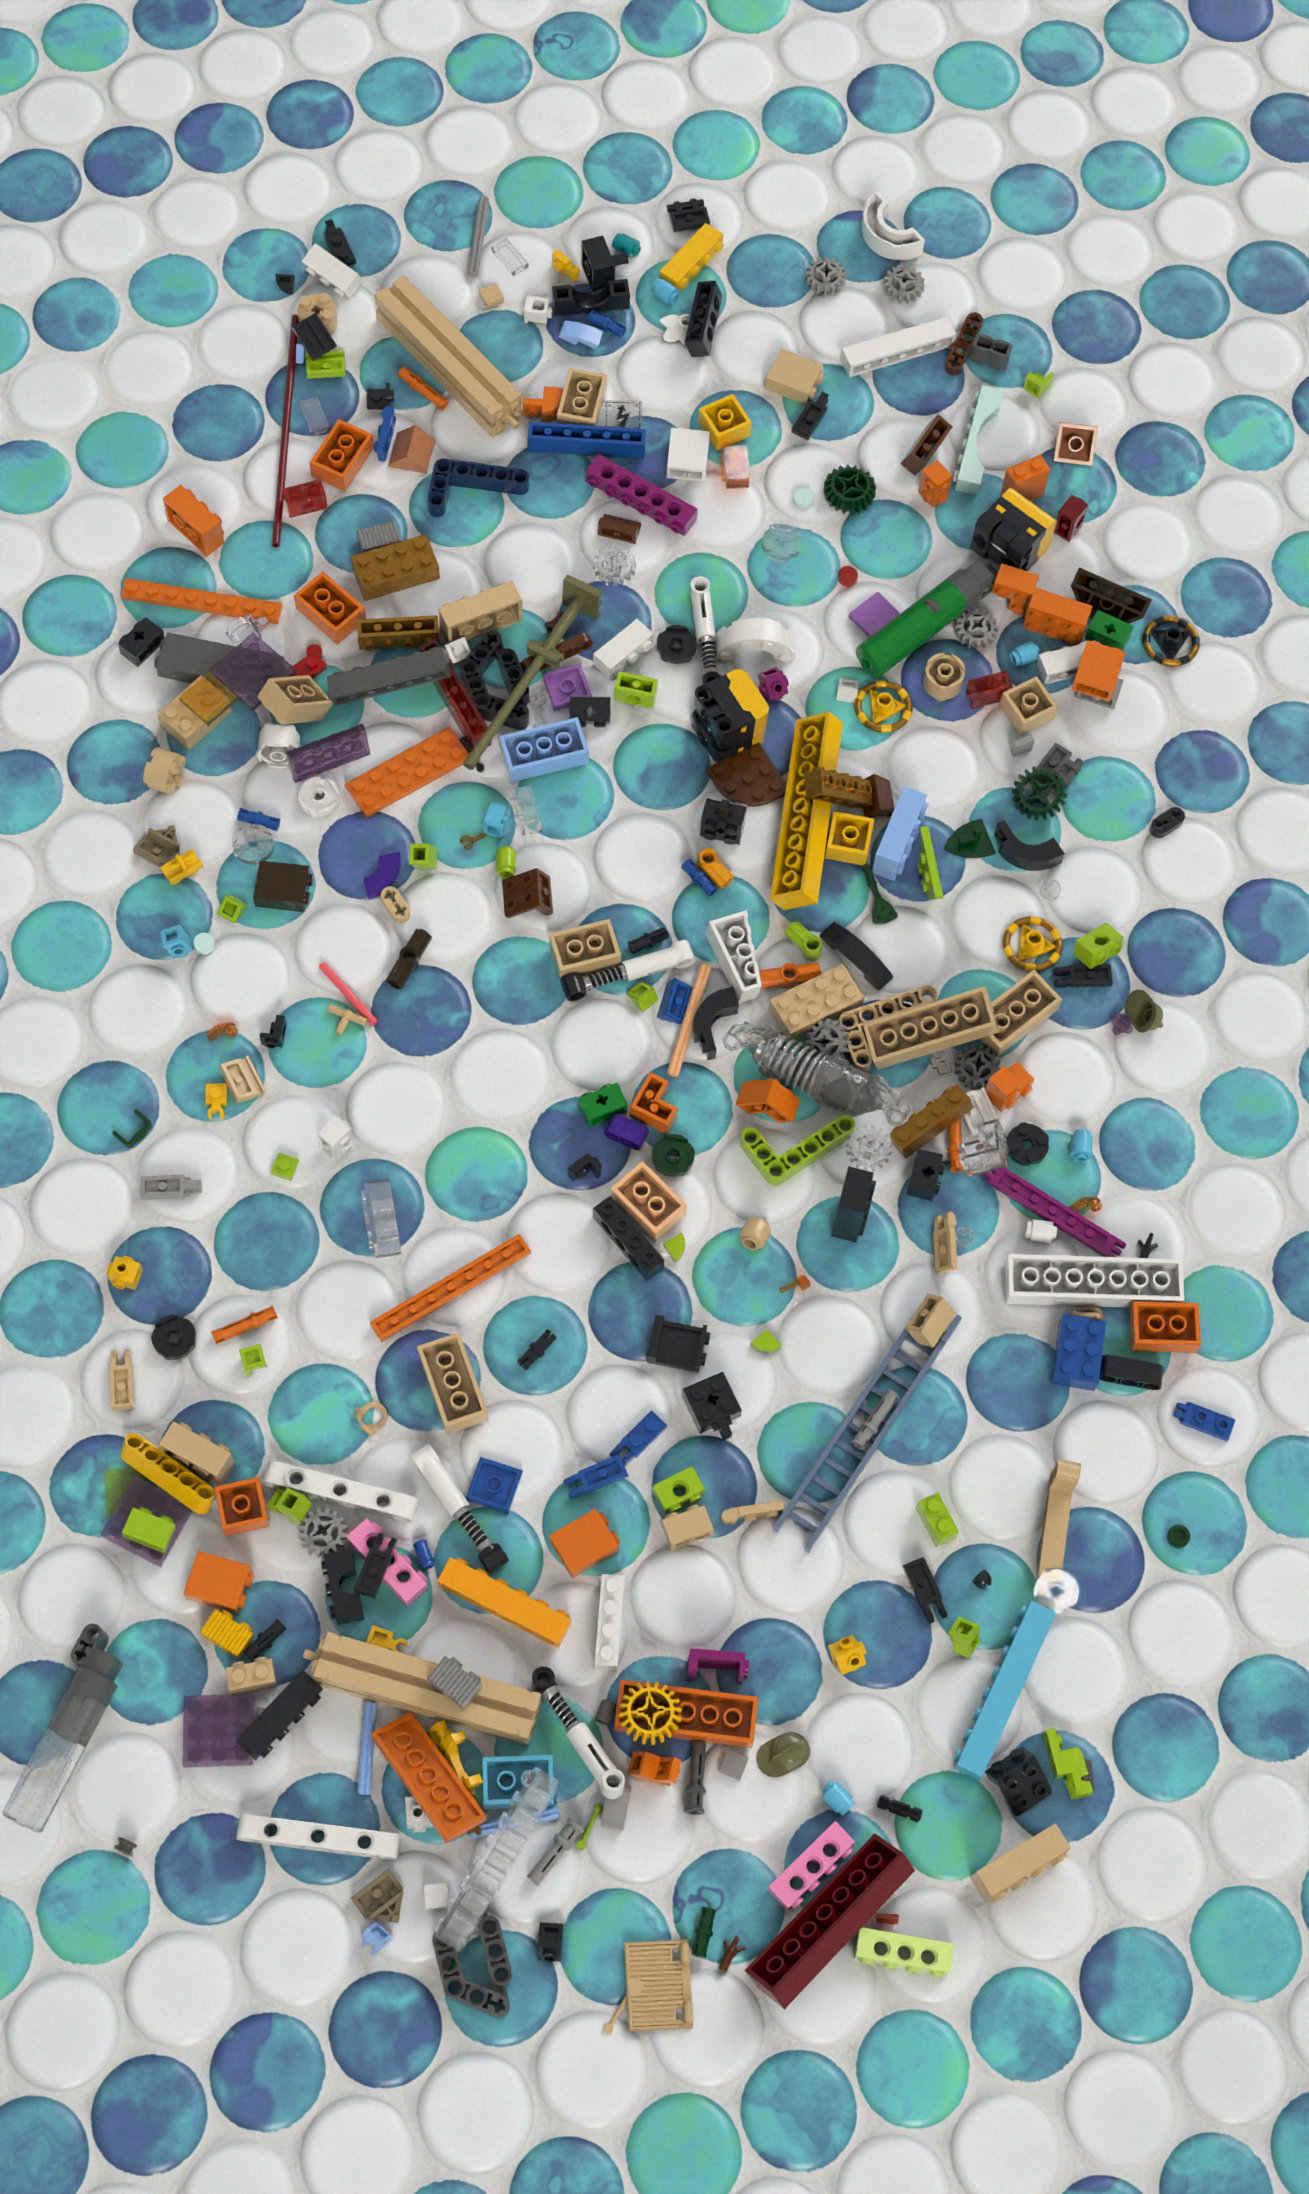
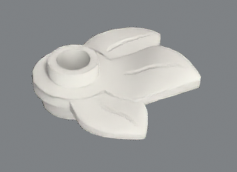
[660,314,690,344]

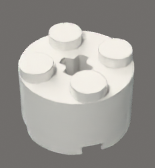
[257,723,300,769]

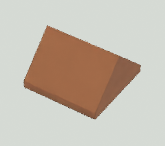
[1053,422,1098,466]
[389,425,435,474]

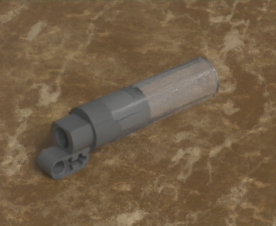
[2,1623,123,1833]

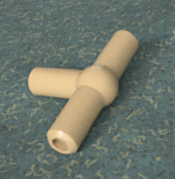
[327,1004,368,1035]

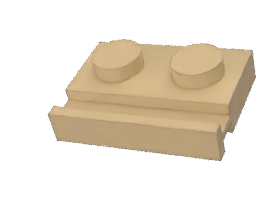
[219,1056,266,1104]

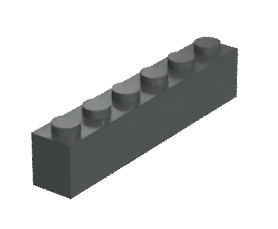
[326,647,451,706]

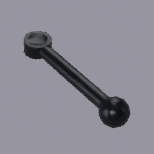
[459,737,484,773]

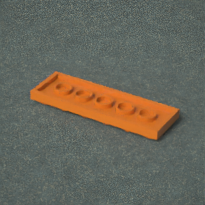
[345,726,469,818]
[371,1712,486,1843]

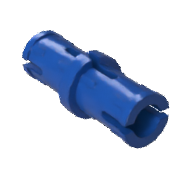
[587,310,627,338]
[237,808,281,831]
[681,859,718,897]

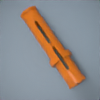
[398,366,449,411]
[947,1118,964,1173]
[211,1305,278,1345]

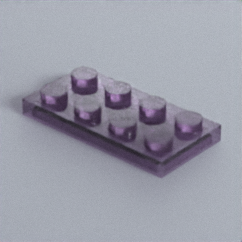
[286,723,370,783]

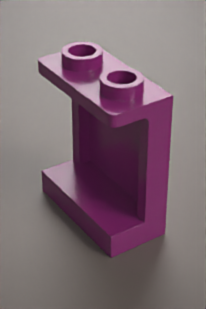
[686,1648,749,1685]

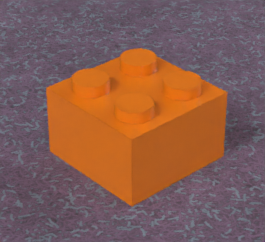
[214,1477,270,1537]

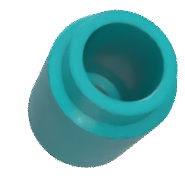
[612,233,641,259]

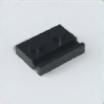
[292,312,337,361]

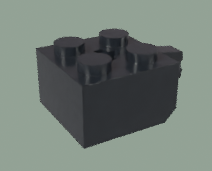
[700,798,747,845]
[682,1372,742,1440]

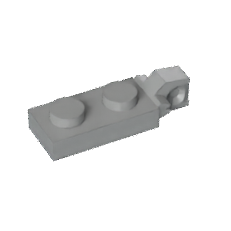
[140,1175,202,1200]

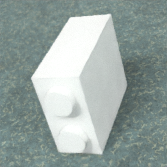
[666,428,710,482]

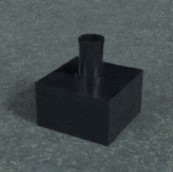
[581,235,629,292]

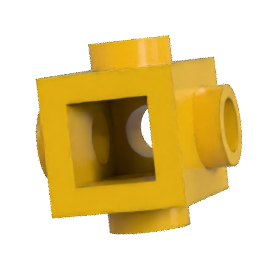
[106,1256,143,1290]
[828,1635,867,1675]

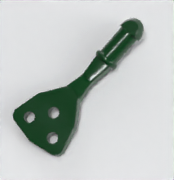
[863,864,898,925]

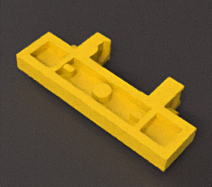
[427,1720,483,1802]

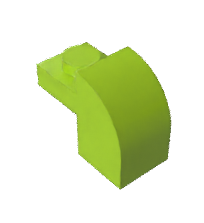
[266,1488,312,1525]

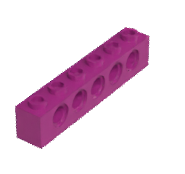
[585,454,698,536]

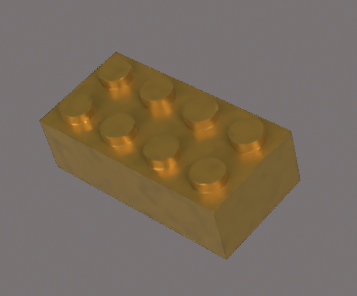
[351,534,440,601]

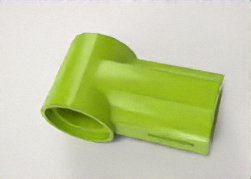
[784,921,822,961]

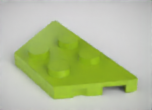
[917,826,943,899]

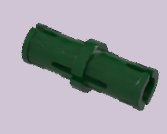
[691,1907,717,1958]

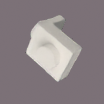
[442,637,471,665]

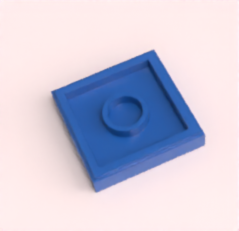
[466,1457,523,1514]

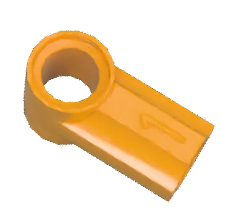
[697,848,734,889]

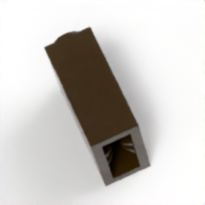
[253,861,314,912]

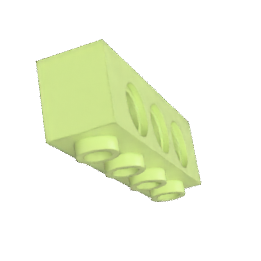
[854,1927,954,1978]

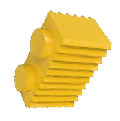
[199,1609,254,1660]

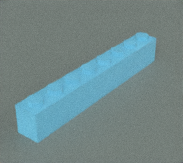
[953,1601,1056,1781]

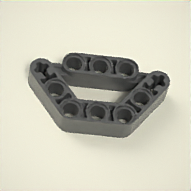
[432,1890,512,2019]

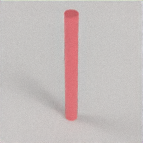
[319,962,378,1026]

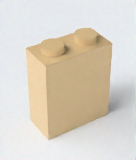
[765,348,825,405]

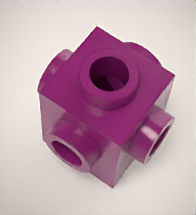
[757,667,789,701]

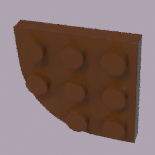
[706,743,786,807]

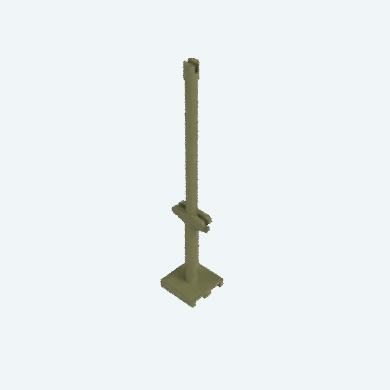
[463,574,602,770]

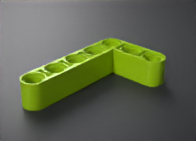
[740,1115,855,1186]

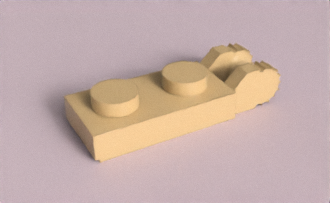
[933,1211,958,1274]
[109,1349,135,1411]
[720,1500,784,1525]

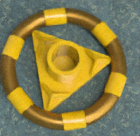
[854,680,913,733]
[1002,916,1063,972]

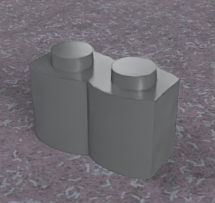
[969,334,1013,370]

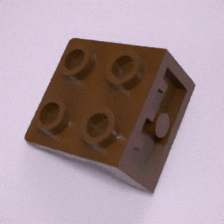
[502,868,553,918]

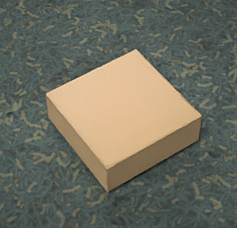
[479,284,504,308]

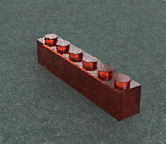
[418,639,492,750]

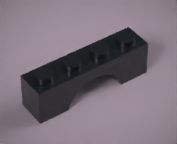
[552,279,630,316]

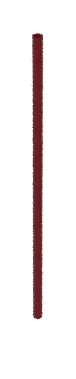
[272,315,299,547]

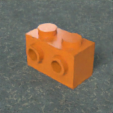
[918,460,952,508]

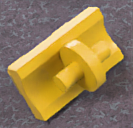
[160,849,204,885]

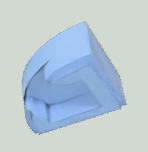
[296,341,305,364]

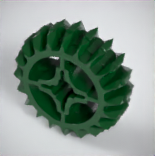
[823,464,876,515]
[1012,766,1067,821]

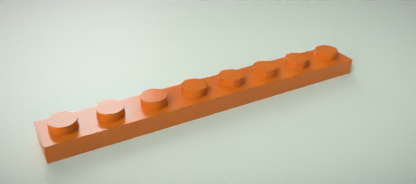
[121,578,283,624]
[370,1234,531,1342]

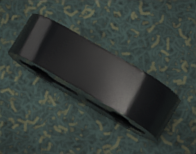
[1149,807,1185,838]

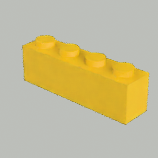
[659,223,724,292]

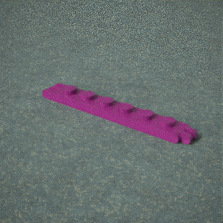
[982,1163,1126,1257]

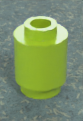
[495,846,517,878]

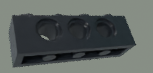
[685,280,723,357]
[593,1196,665,1281]

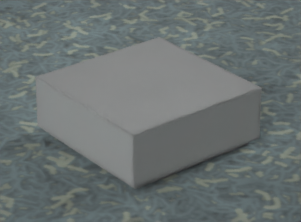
[1010,735,1034,757]
[719,1749,749,1781]

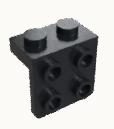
[985,1747,1052,1816]

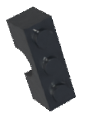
[321,1549,365,1625]

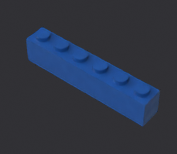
[528,422,646,459]

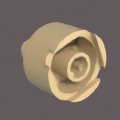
[298,293,338,335]
[922,653,965,702]
[143,747,187,794]

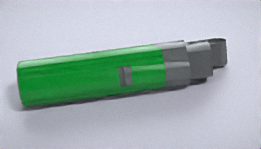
[856,560,998,678]

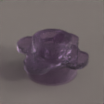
[1110,1014,1133,1035]

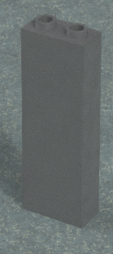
[154,632,286,697]

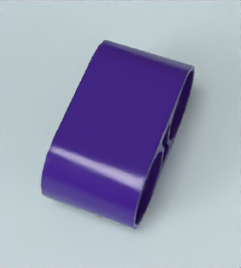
[604,1114,649,1150]

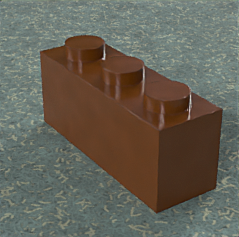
[900,414,953,476]

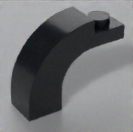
[994,820,1065,871]
[693,987,739,1060]

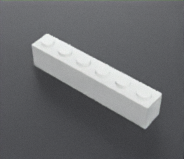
[840,316,957,377]

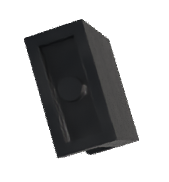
[647,1315,711,1373]

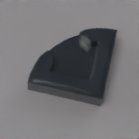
[276,274,295,295]

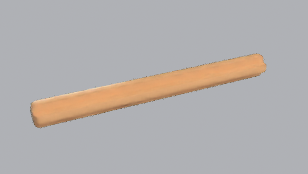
[667,963,711,1077]

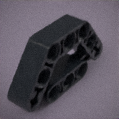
[460,631,529,730]

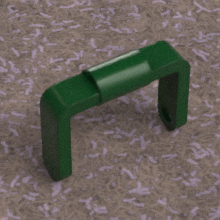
[112,1109,152,1148]

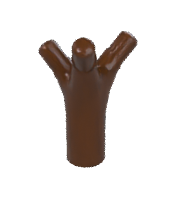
[718,1936,745,1973]

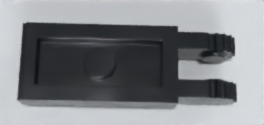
[1052,964,1113,988]
[353,1533,397,1599]
[902,1557,947,1624]

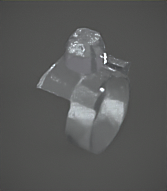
[225,613,269,643]

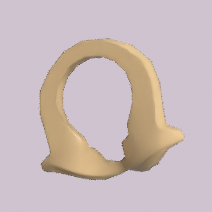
[1072,1306,1104,1320]
[354,1402,388,1437]

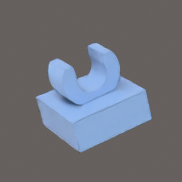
[361,1921,393,1955]

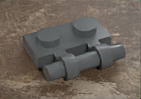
[1036,743,1083,790]

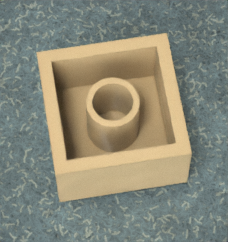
[1000,676,1058,736]

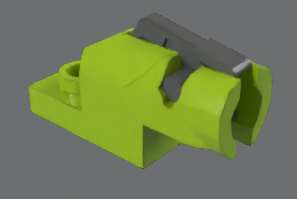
[1043,1728,1094,1799]

